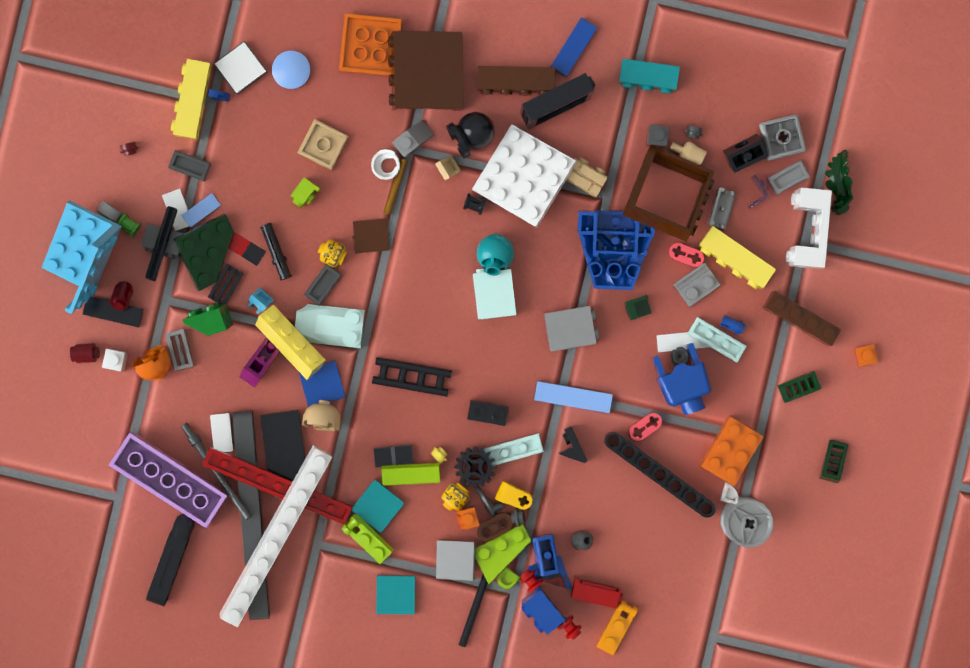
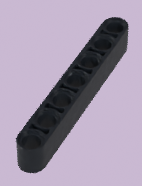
[604,432,716,518]

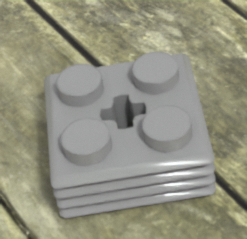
[759,114,806,161]

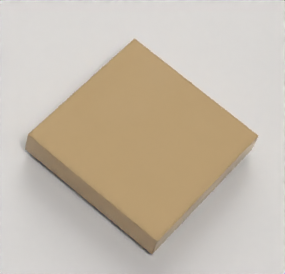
[297,119,349,171]

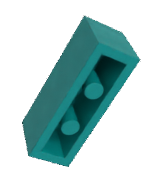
[618,59,680,94]

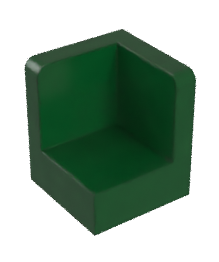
[624,295,651,320]

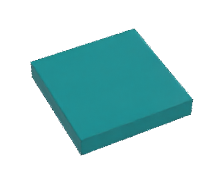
[351,479,405,533]
[376,575,415,615]

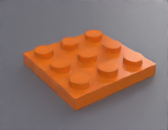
[339,13,402,76]

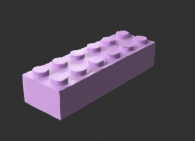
[109,432,228,528]

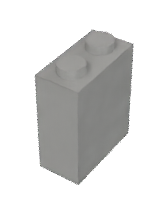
[544,306,599,352]

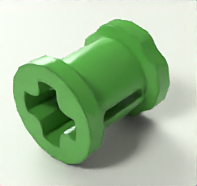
[117,213,141,237]

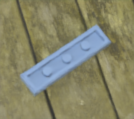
[534,381,613,413]

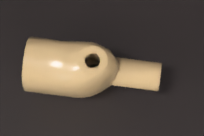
[670,142,707,166]

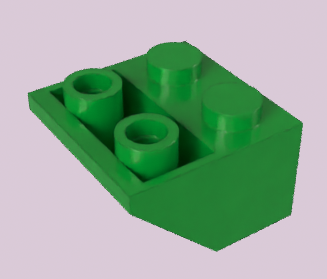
[183,302,233,336]

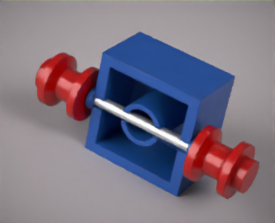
[520,568,582,640]

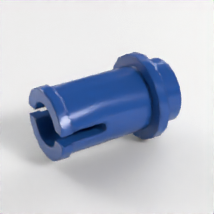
[720,315,746,335]

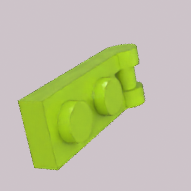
[342,514,394,564]

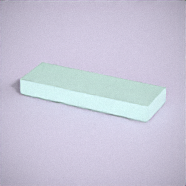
[687,317,747,363]
[484,433,544,465]

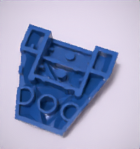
[577,210,655,290]

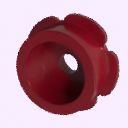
[120,142,138,156]

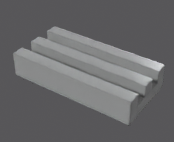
[165,329,194,371]

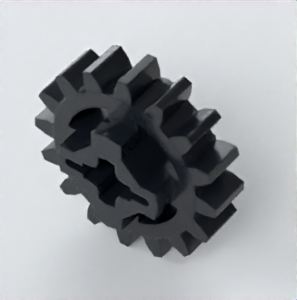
[454,446,497,488]

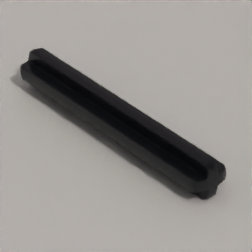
[145,206,177,281]

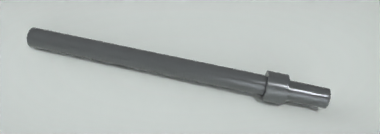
[181,423,252,520]

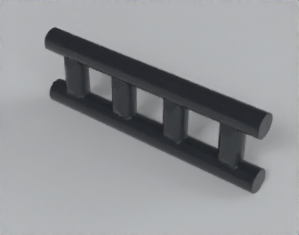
[372,357,452,397]

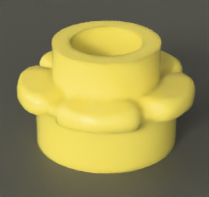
[430,447,447,464]

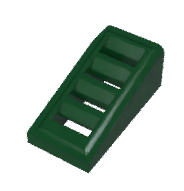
[777,371,822,403]
[819,440,848,483]

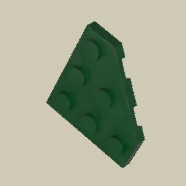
[174,214,234,291]

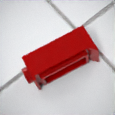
[571,576,623,609]

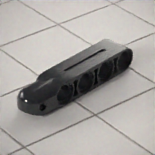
[146,514,195,607]

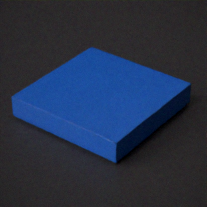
[298,361,346,407]

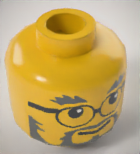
[317,239,347,267]
[441,482,470,512]

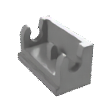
[707,187,736,230]

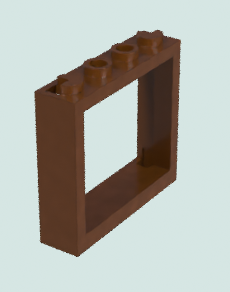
[622,145,714,242]

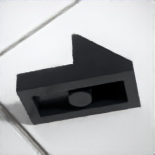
[558,426,588,463]

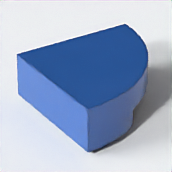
[208,89,231,102]

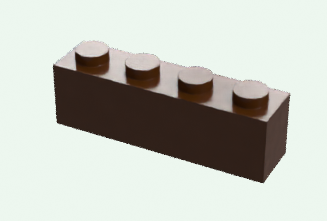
[478,66,555,96]
[762,291,841,346]

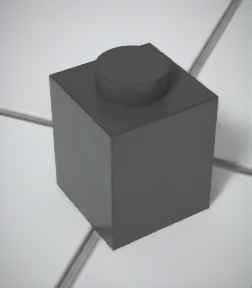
[646,125,669,148]

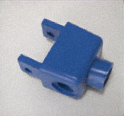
[652,343,711,415]

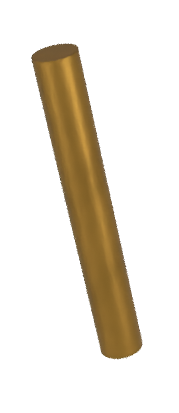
[383,158,407,215]

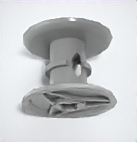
[720,497,773,548]

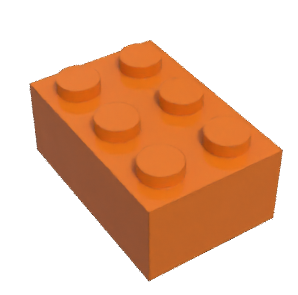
[699,416,764,486]

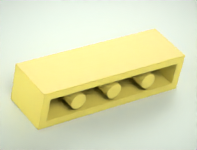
[171,59,212,140]
[698,226,776,290]
[255,305,325,380]

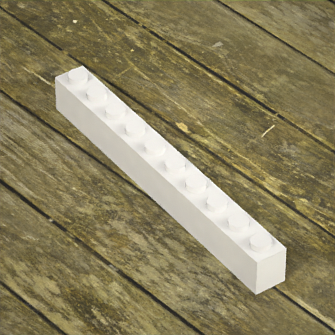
[219,445,332,627]

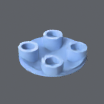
[272,51,310,89]

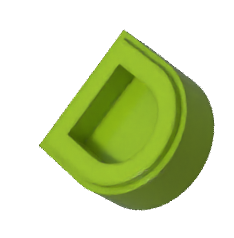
[497,567,520,589]

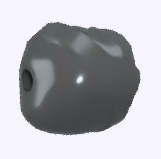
[571,531,593,550]

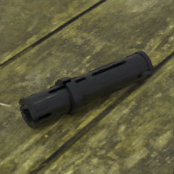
[260,223,292,281]

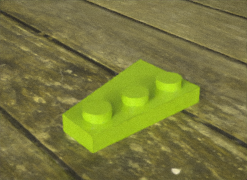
[475,524,532,585]

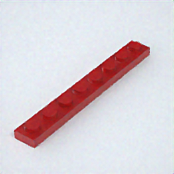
[202,447,352,524]

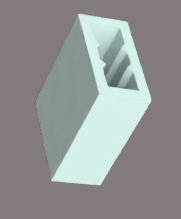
[473,269,516,320]

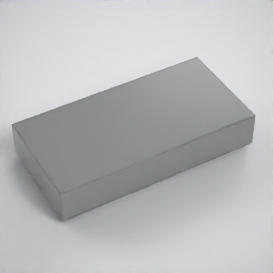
[767,160,810,195]

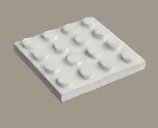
[472,124,577,228]

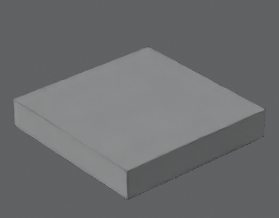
[436,540,476,581]

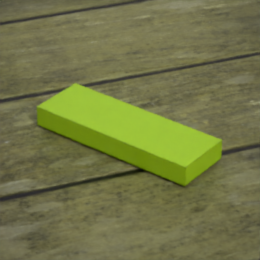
[381,463,440,486]

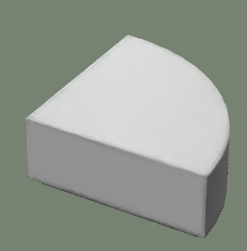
[720,482,739,504]

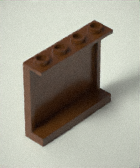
[388,31,464,111]

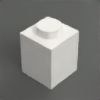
[102,349,128,372]

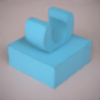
[248,288,274,314]

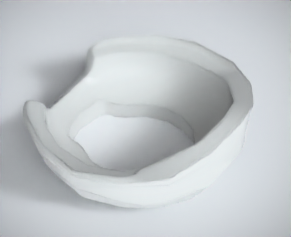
[371,149,400,180]

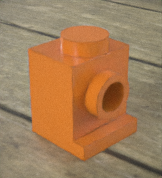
[456,506,479,530]

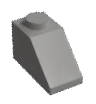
[392,120,434,159]

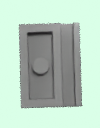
[673,262,720,307]

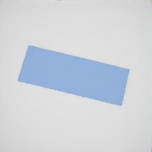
[181,193,221,228]

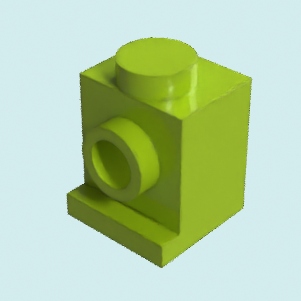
[290,177,321,208]

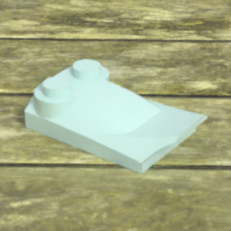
[295,304,365,348]

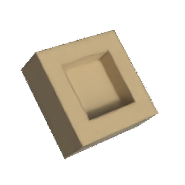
[435,155,461,180]

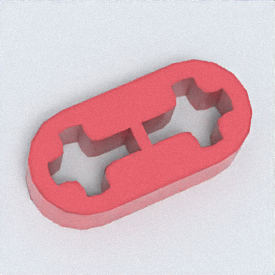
[668,243,704,267]
[629,413,662,441]

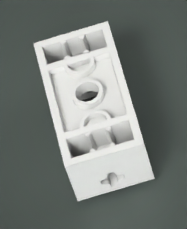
[786,188,832,269]

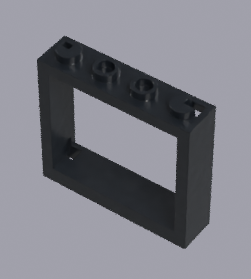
[520,73,596,130]

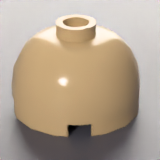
[302,400,341,431]

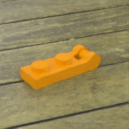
[596,600,638,655]

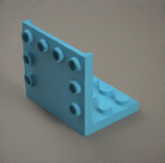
[41,201,122,314]

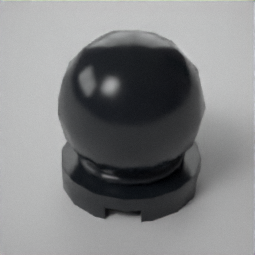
[446,112,495,159]

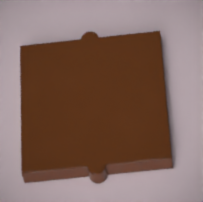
[352,219,390,253]

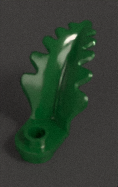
[825,150,853,215]

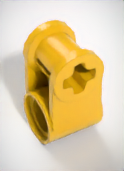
[495,481,533,510]

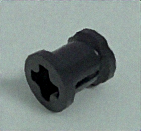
[463,193,486,215]

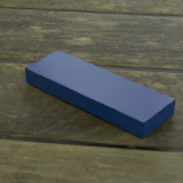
[551,18,597,77]

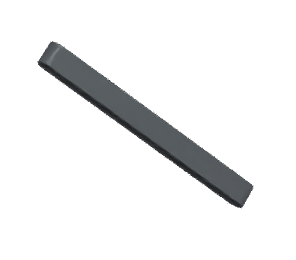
[233,410,270,620]

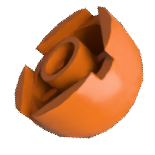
[132,345,171,381]

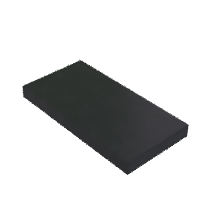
[260,410,305,481]

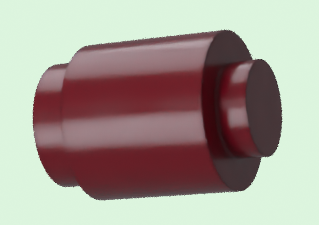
[110,281,133,310]
[70,343,100,363]

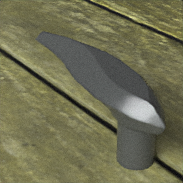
[476,486,504,517]

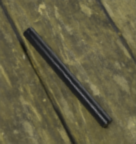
[458,574,488,647]

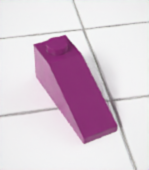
[240,337,280,388]

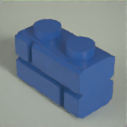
[531,534,560,576]

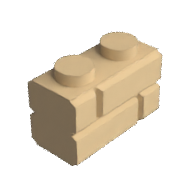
[566,157,608,198]

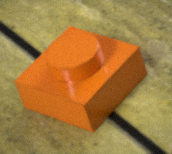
[854,344,878,367]

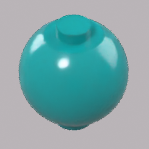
[476,233,515,276]

